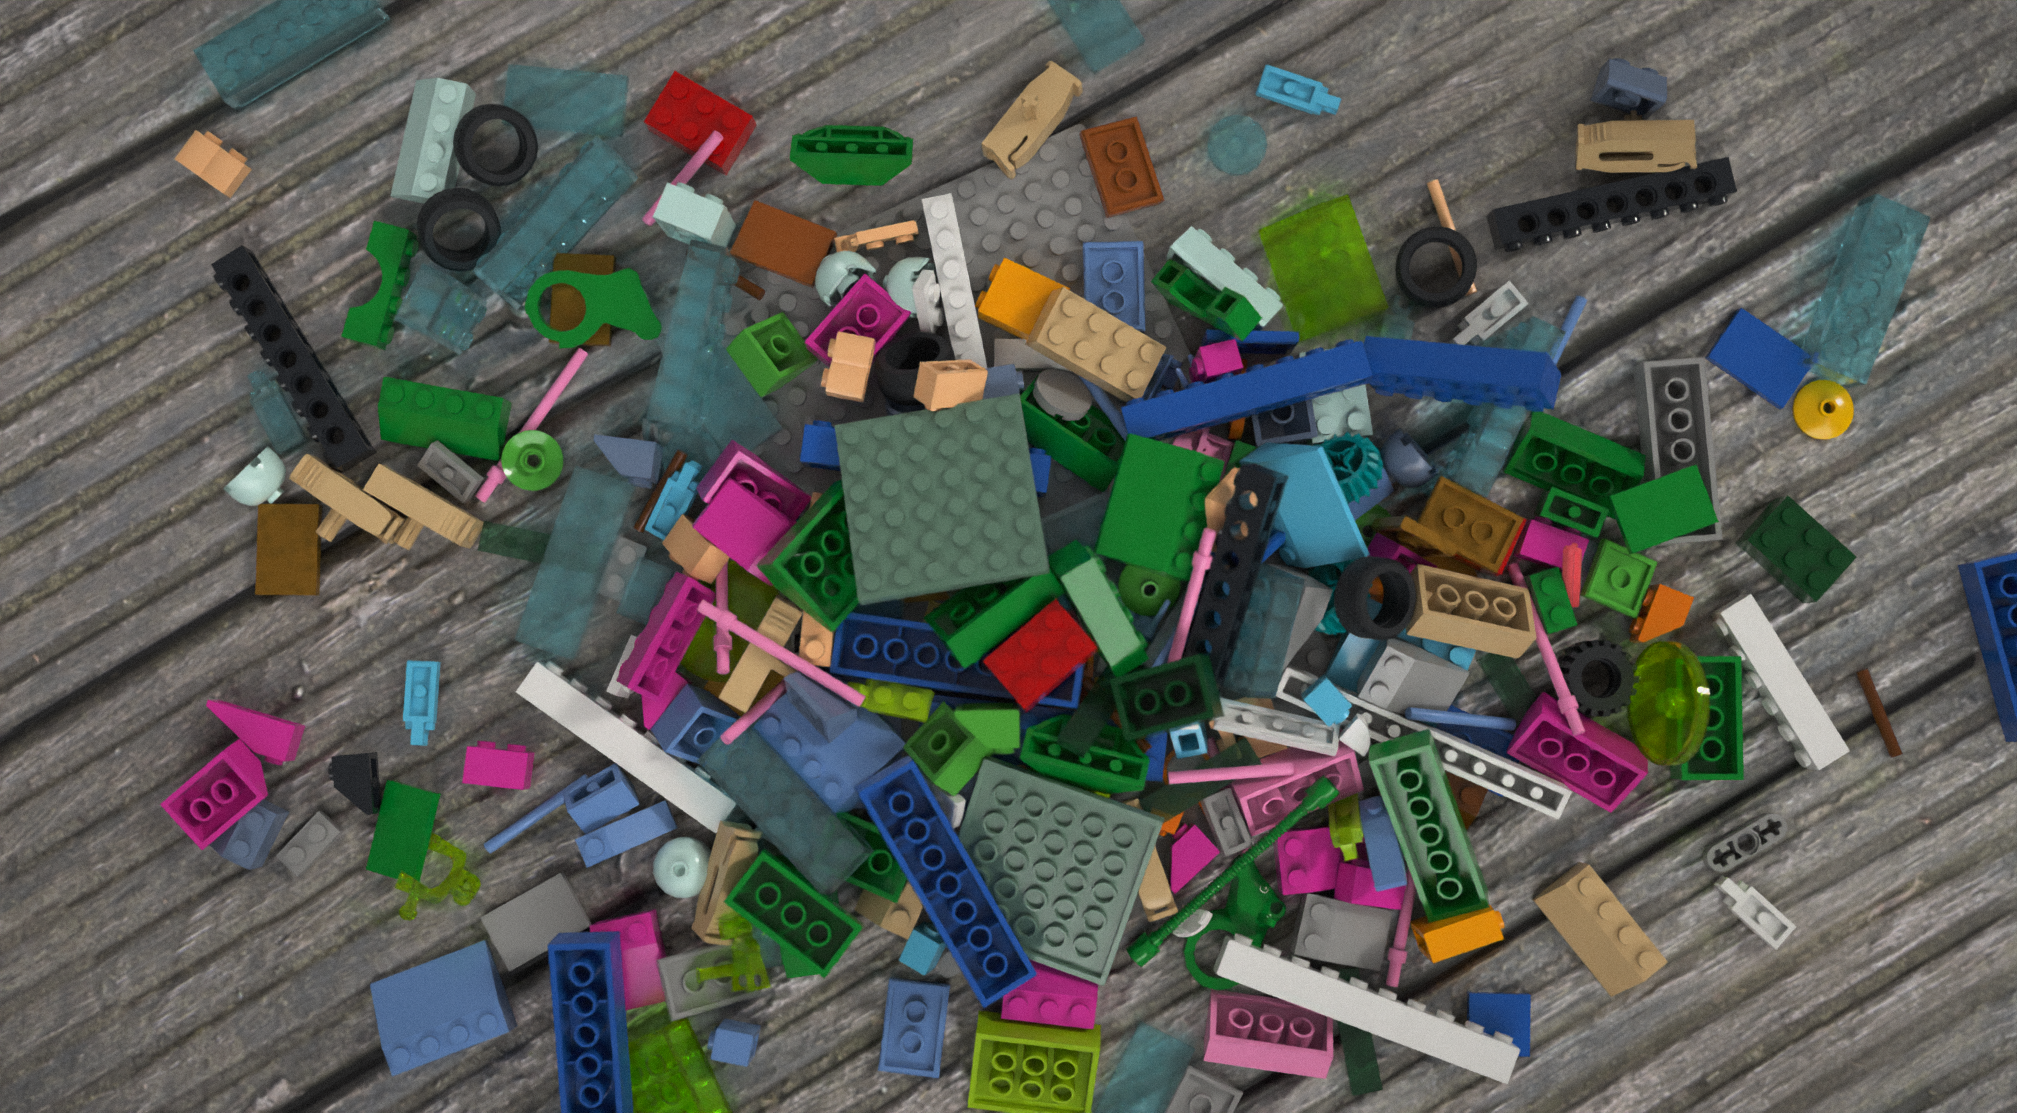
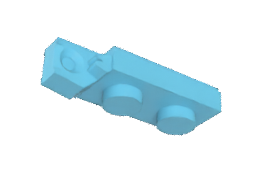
[1255,65,1341,115]
[645,460,702,541]
[403,660,441,746]

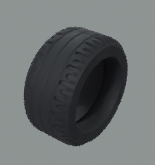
[453,104,538,186]
[417,188,501,272]
[1395,226,1477,308]
[875,332,956,406]
[1334,556,1416,640]

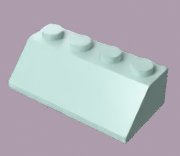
[390,78,476,204]
[1166,226,1283,331]

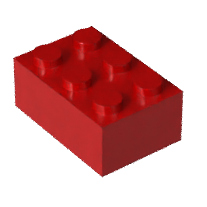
[644,71,757,176]
[983,599,1098,713]

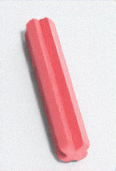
[1562,543,1582,607]

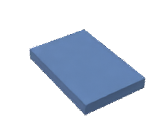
[1083,241,1145,333]
[878,977,950,1078]

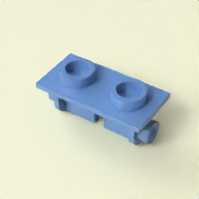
[1142,354,1182,401]

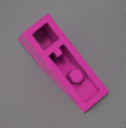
[206,700,305,765]

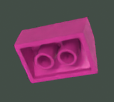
[160,739,268,850]
[1001,959,1098,1029]

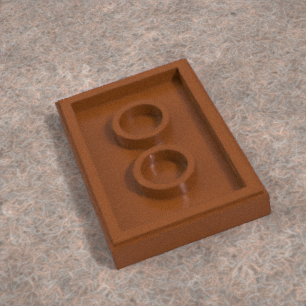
[1079,116,1164,218]
[730,200,837,288]

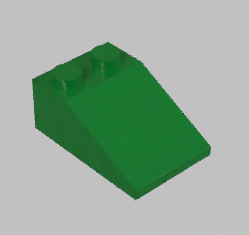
[813,812,907,903]

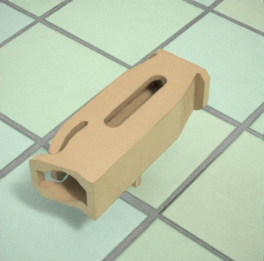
[981,61,1083,180]
[1575,110,1697,173]
[289,454,407,545]
[363,464,485,550]
[718,595,803,713]
[1121,797,1178,922]
[692,821,763,946]

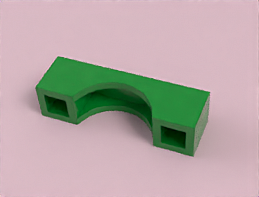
[341,221,419,351]
[1151,259,1262,342]

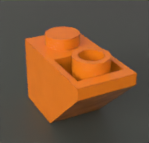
[1629,584,1694,643]

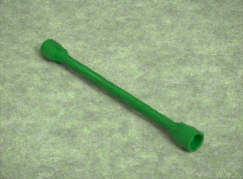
[1126,774,1340,967]

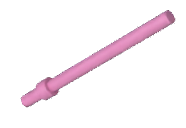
[475,347,588,503]
[1167,528,1216,663]
[713,561,732,674]
[1507,563,1585,736]
[697,600,866,707]
[1385,868,1417,987]

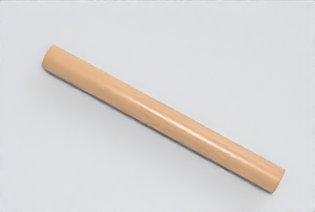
[1427,179,1477,296]

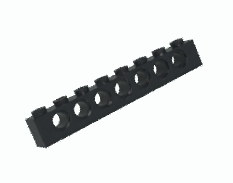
[1487,157,1737,252]
[211,245,377,472]
[1181,463,1288,697]

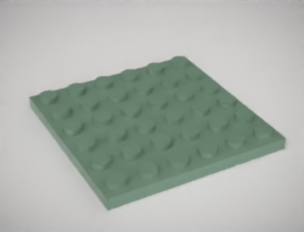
[835,393,1050,605]
[930,757,1164,986]

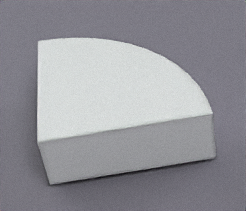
[1339,713,1370,756]
[1173,905,1213,937]

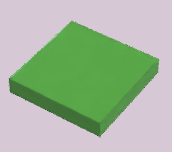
[1580,539,1658,618]

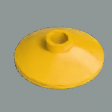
[1792,380,1854,440]

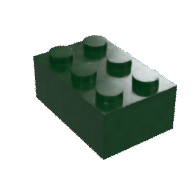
[1735,495,1857,604]
[1110,654,1225,741]

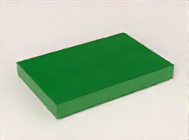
[1607,464,1719,554]
[366,780,441,884]

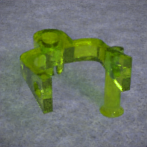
[395,832,481,921]
[695,915,772,992]

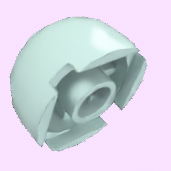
[815,251,876,310]
[883,257,937,318]
[223,446,286,506]
[653,837,711,898]

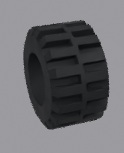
[1556,640,1639,717]

